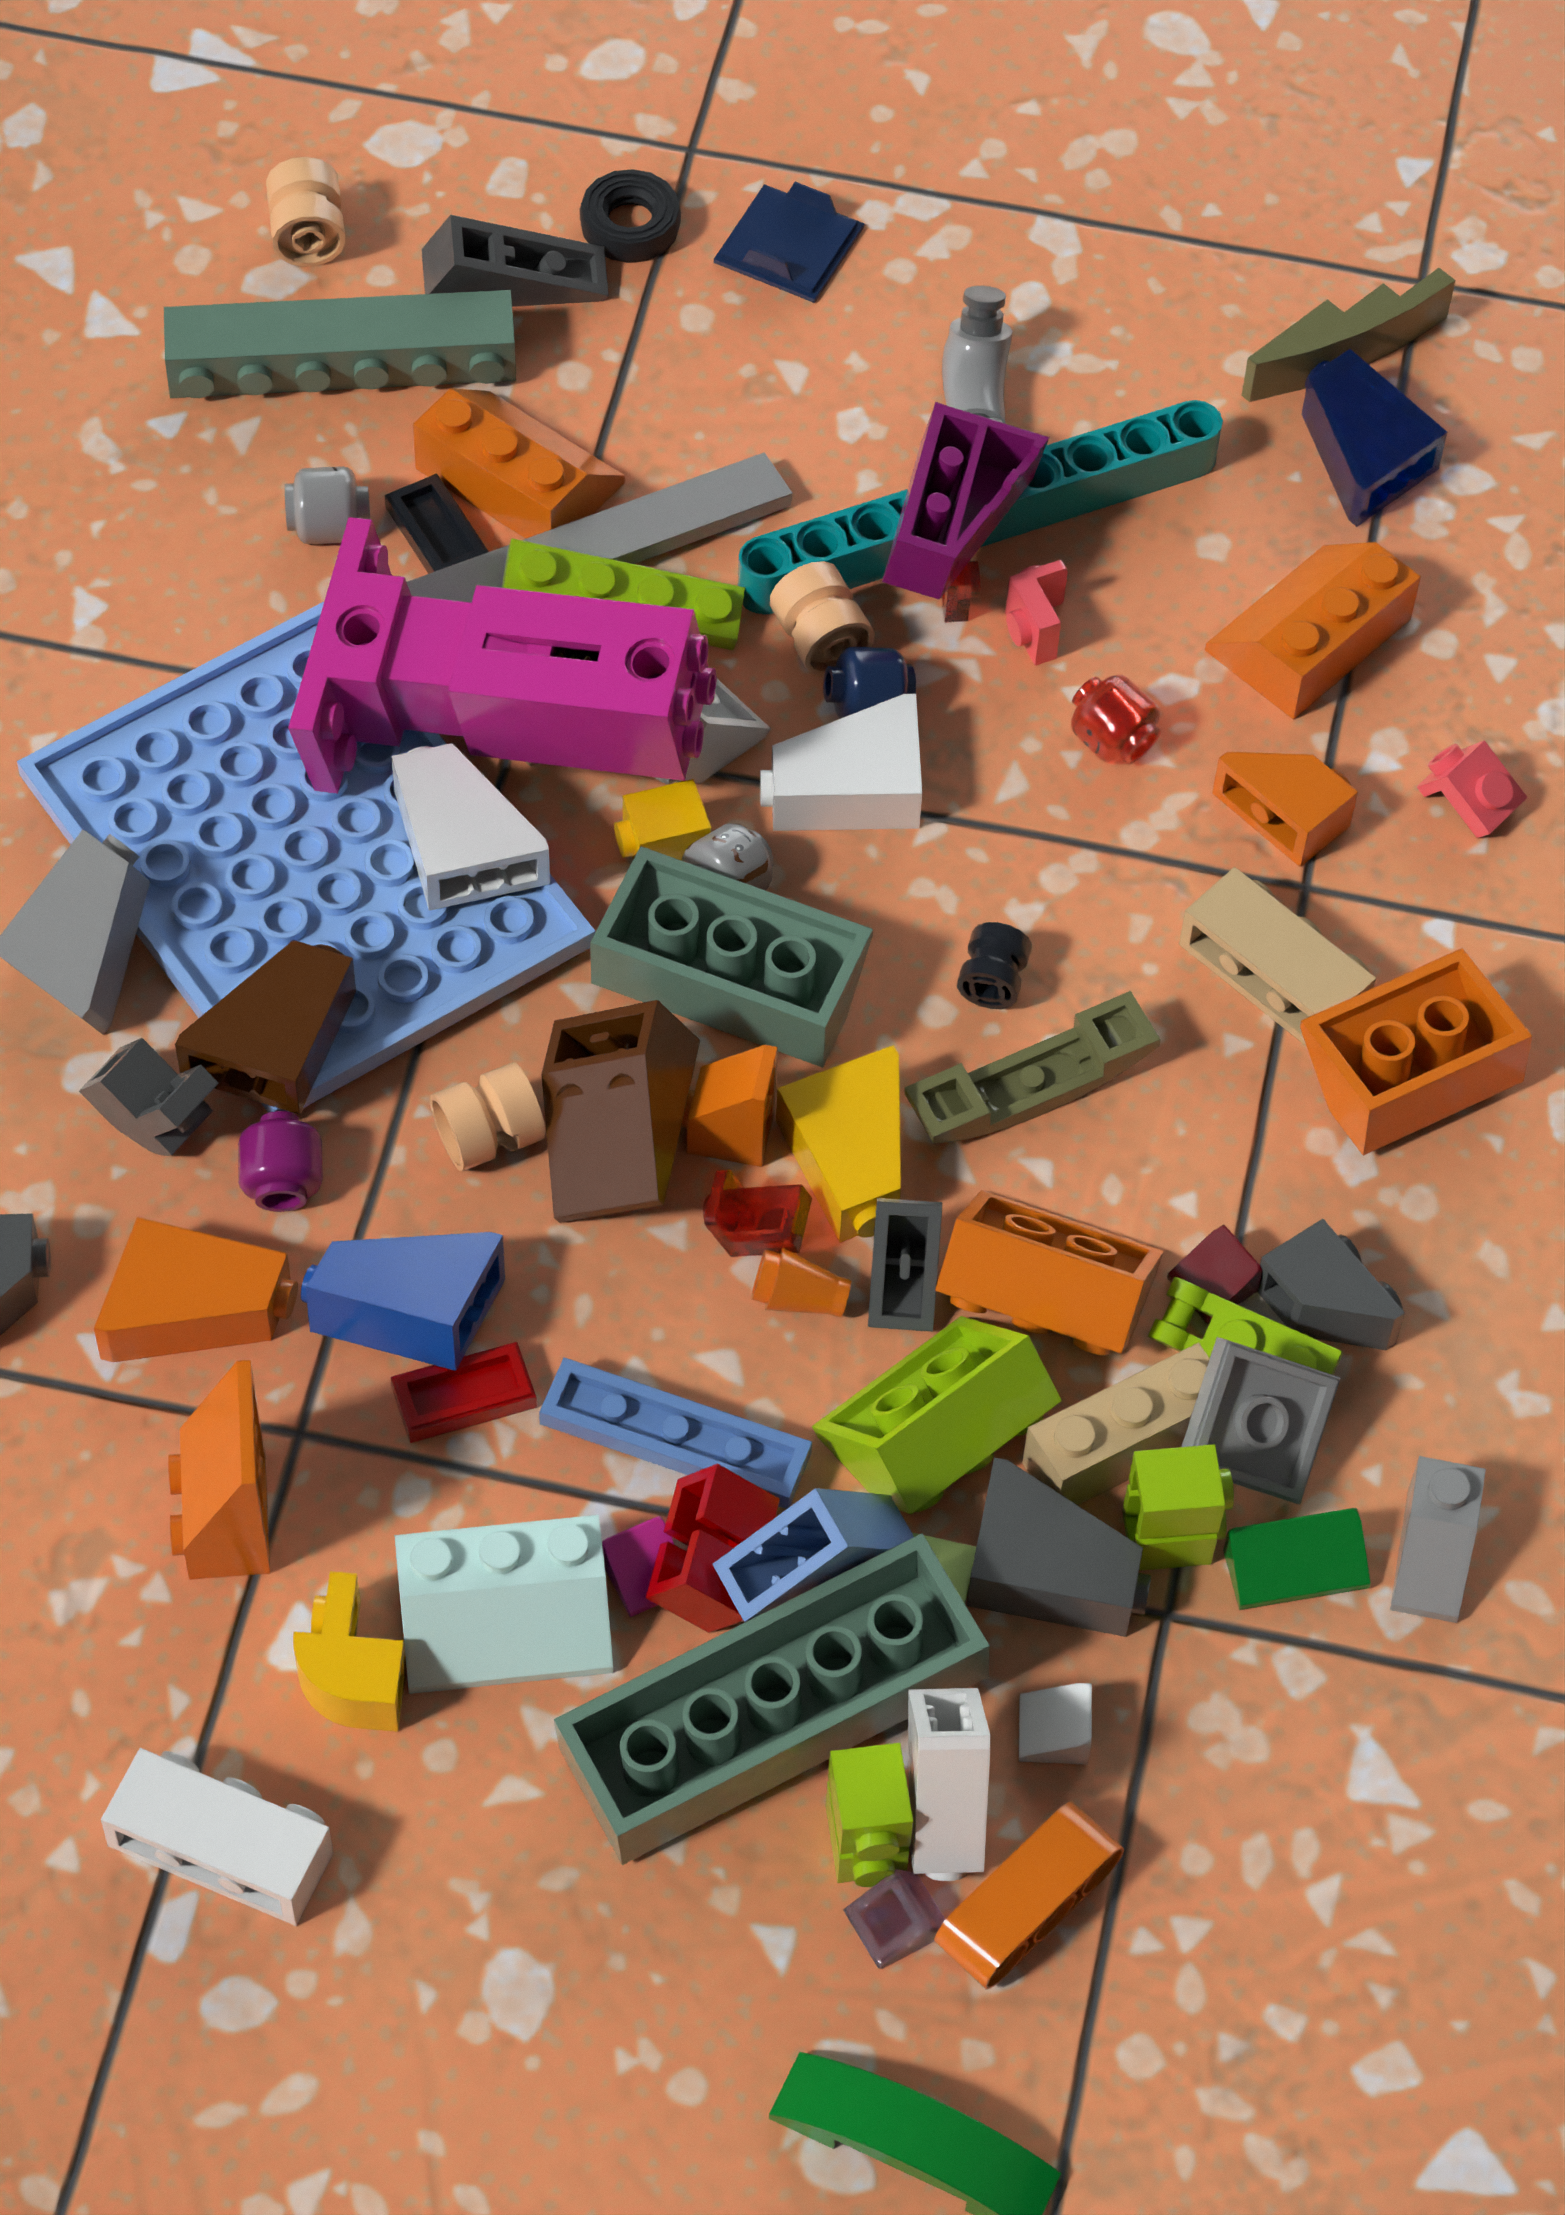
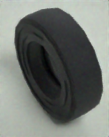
[580,169,681,263]

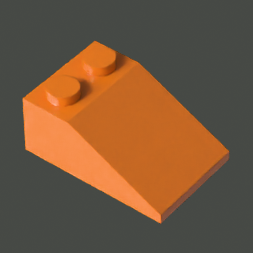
[168,1360,271,1580]

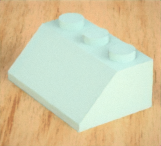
[394,1515,613,1694]

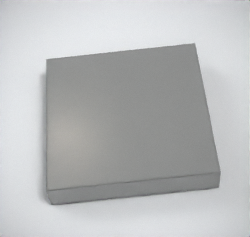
[1181,1337,1341,1505]

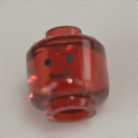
[1071,674,1161,765]

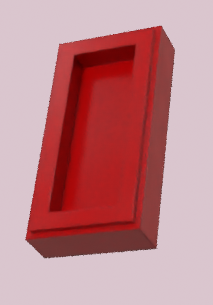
[391,1342,537,1443]

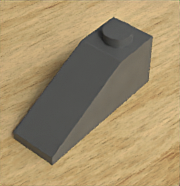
[421,215,609,307]

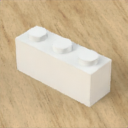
[101,1748,333,1926]

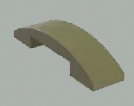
[905,991,1161,1143]

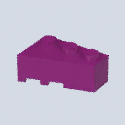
[882,402,1049,600]

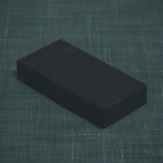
[385,473,489,574]

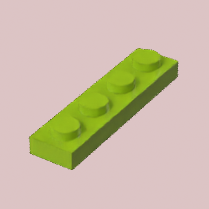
[502,538,745,650]

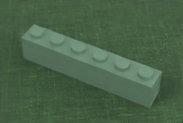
[164,290,516,398]

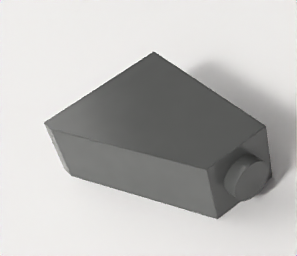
[966,1457,1151,1637]

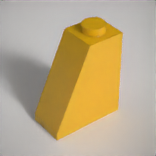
[776,1045,901,1243]

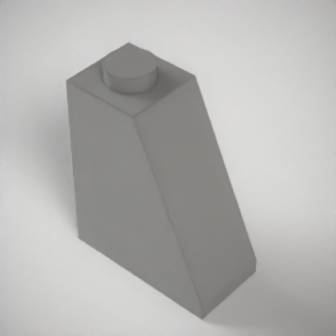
[0,829,150,1035]

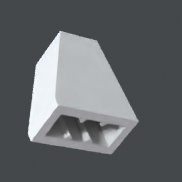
[760,694,922,831]
[392,743,550,911]
[908,1688,990,1881]

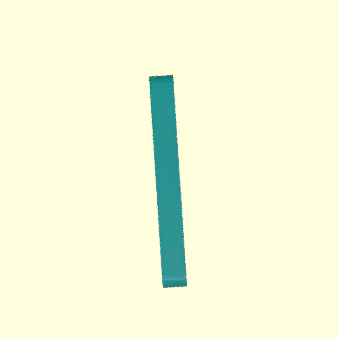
[738,400,1223,615]

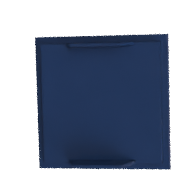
[714,182,864,303]

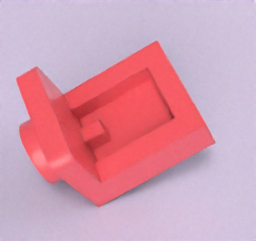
[1005,560,1068,666]
[1417,740,1528,838]

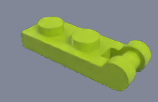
[1147,1277,1343,1375]

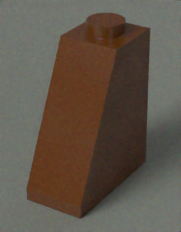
[175,940,356,1115]

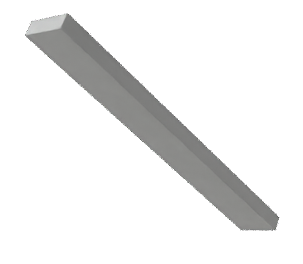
[407,452,793,603]

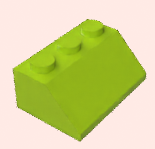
[812,1316,1062,1514]

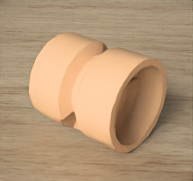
[266,157,346,267]
[770,561,875,676]
[430,1062,546,1171]

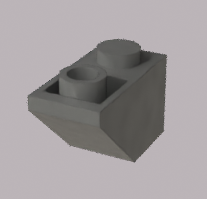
[1258,1219,1405,1350]

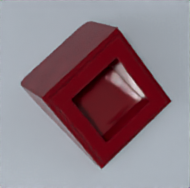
[1167,1225,1262,1324]

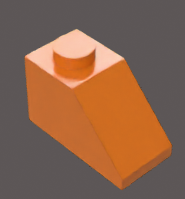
[1212,751,1358,867]
[681,1045,778,1167]

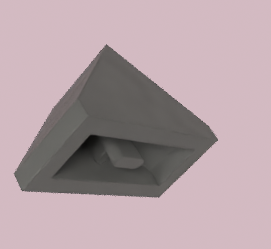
[868,1198,942,1332]

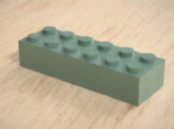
[554,1533,990,1865]

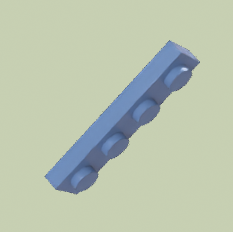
[539,1357,812,1509]

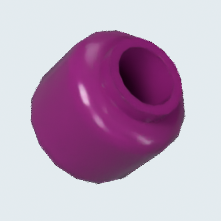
[238,1111,323,1212]

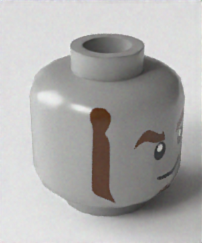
[682,823,773,891]

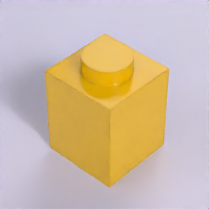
[614,779,711,861]

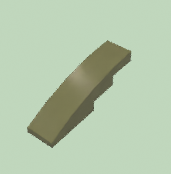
[1241,268,1456,402]

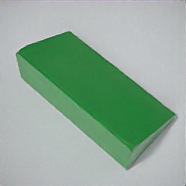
[1223,1508,1371,1610]

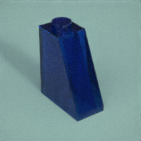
[1301,349,1448,527]

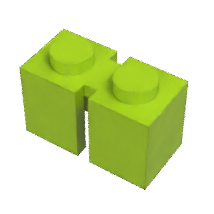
[1122,1444,1234,1571]
[825,1743,913,1887]

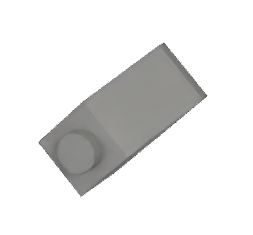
[1390,1456,1486,1623]

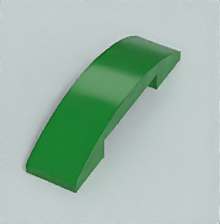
[769,2052,1061,2215]

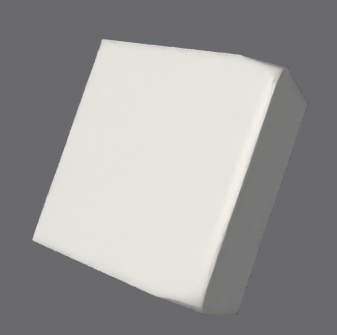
[1019,1683,1092,1765]

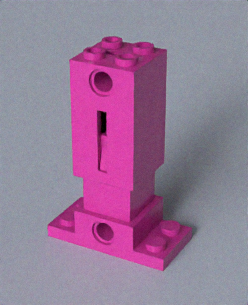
[288,517,717,794]

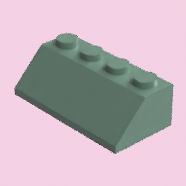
[590,846,873,1068]

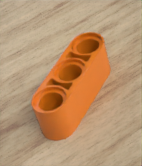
[934,1801,1124,1990]

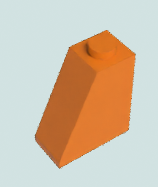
[94,1217,298,1362]

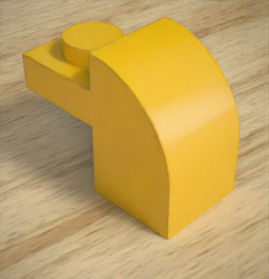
[293,1571,407,1732]

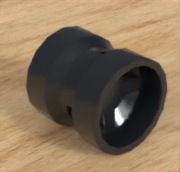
[957,922,1032,1009]

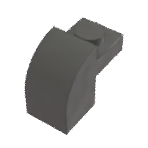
[79,1038,218,1156]

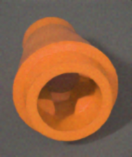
[751,1247,852,1318]

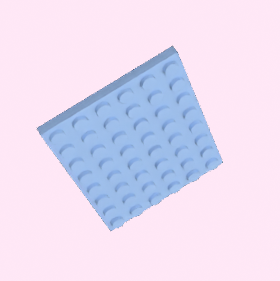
[17,602,596,1113]

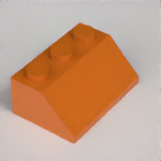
[413,388,625,538]
[1205,542,1421,720]
[1300,948,1532,1156]
[935,1190,1164,1355]

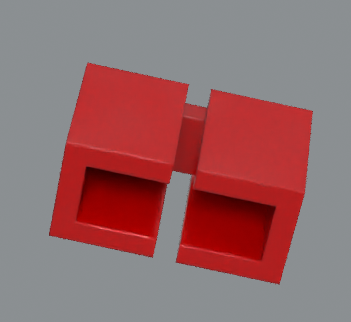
[646,1463,780,1633]

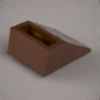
[541,1000,700,1223]

